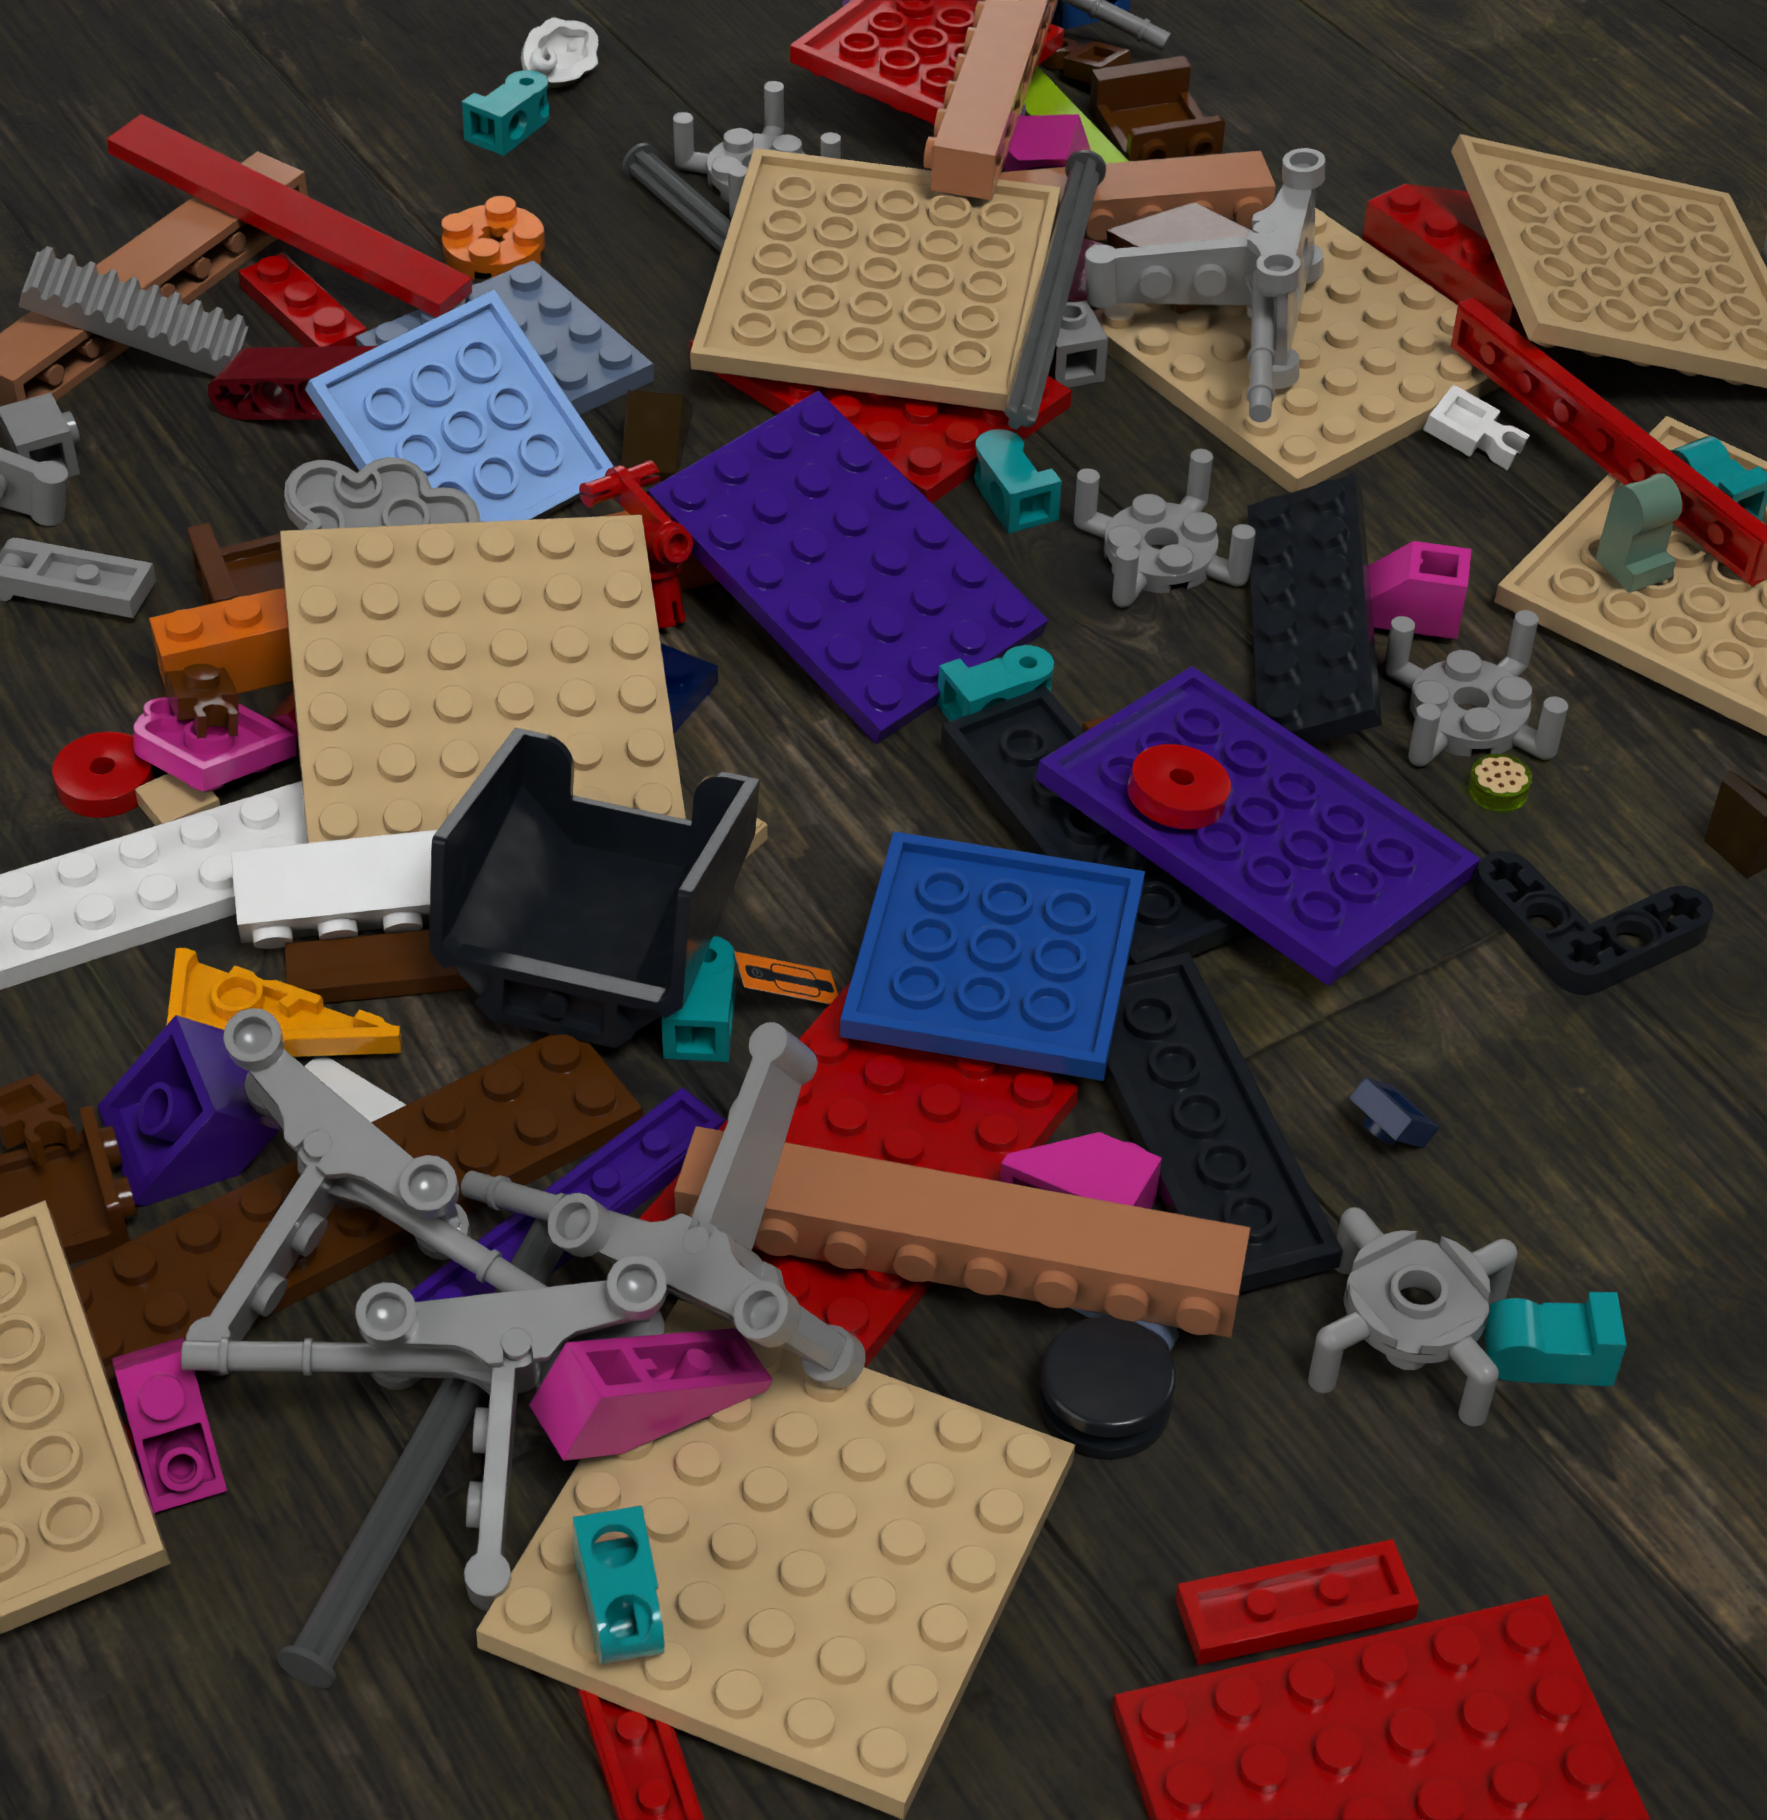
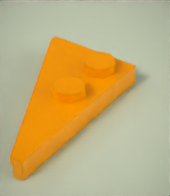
[166,948,402,1057]

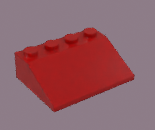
[1362,184,1530,341]

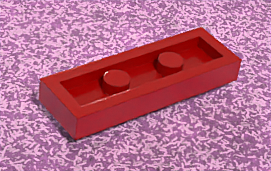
[238,252,367,347]
[1175,1539,1419,1665]

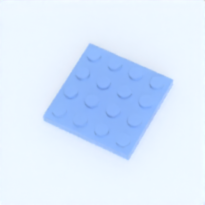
[305,289,614,522]

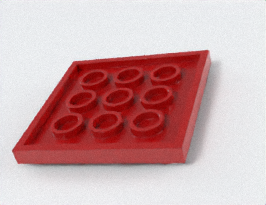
[790,0,1064,126]

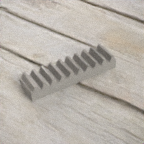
[18,246,248,376]

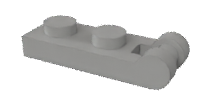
[0,538,156,618]

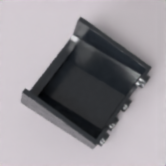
[429,727,760,1048]

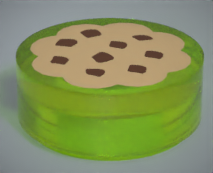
[1468,754,1532,812]

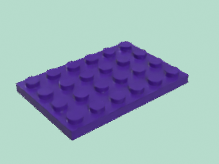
[647,391,1049,744]
[1035,666,1480,986]

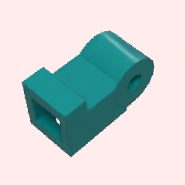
[462,70,549,156]
[974,429,1062,534]
[1670,436,1767,522]
[936,645,1054,722]
[662,936,736,1062]
[1483,1292,1627,1387]
[572,1505,665,1665]

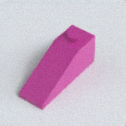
[529,1328,773,1461]

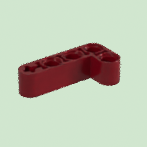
[207,346,378,420]

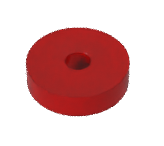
[52,731,156,818]
[1127,744,1231,829]

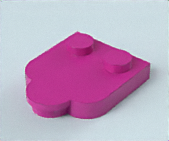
[134,697,297,792]

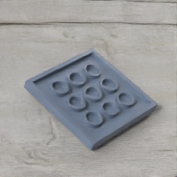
[355,260,654,415]

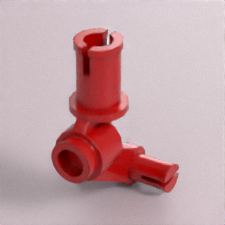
[579,460,693,628]

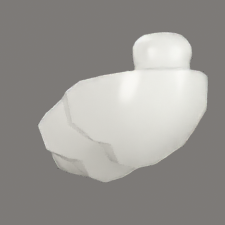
[521,17,598,88]

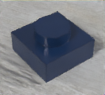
[1349,1077,1440,1148]

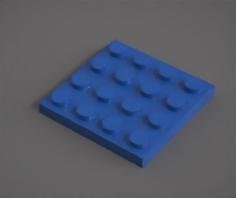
[840,831,1145,1081]

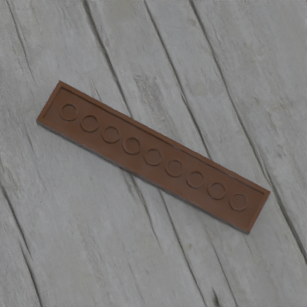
[71,1034,643,1395]

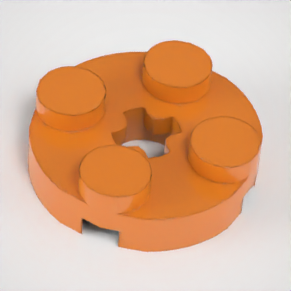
[442,196,545,280]

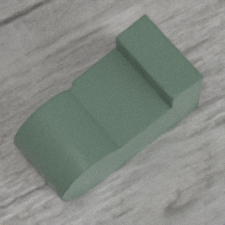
[1595,473,1682,593]

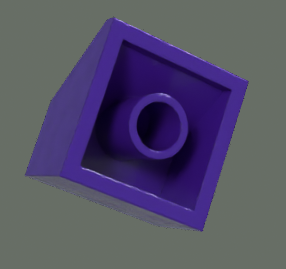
[97,1015,279,1206]

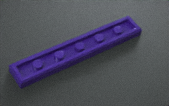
[409,1087,726,1302]

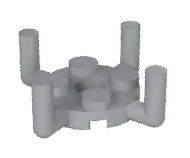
[673,81,841,220]
[1074,449,1255,608]
[1383,610,1568,767]
[1308,1207,1517,1427]

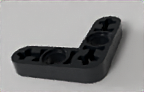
[1473,851,1714,995]

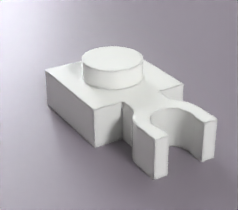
[1423,384,1530,470]

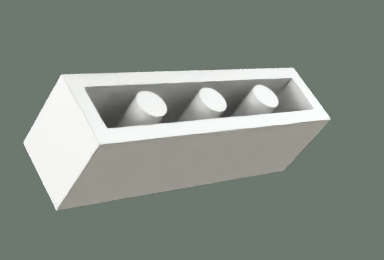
[230,830,437,949]

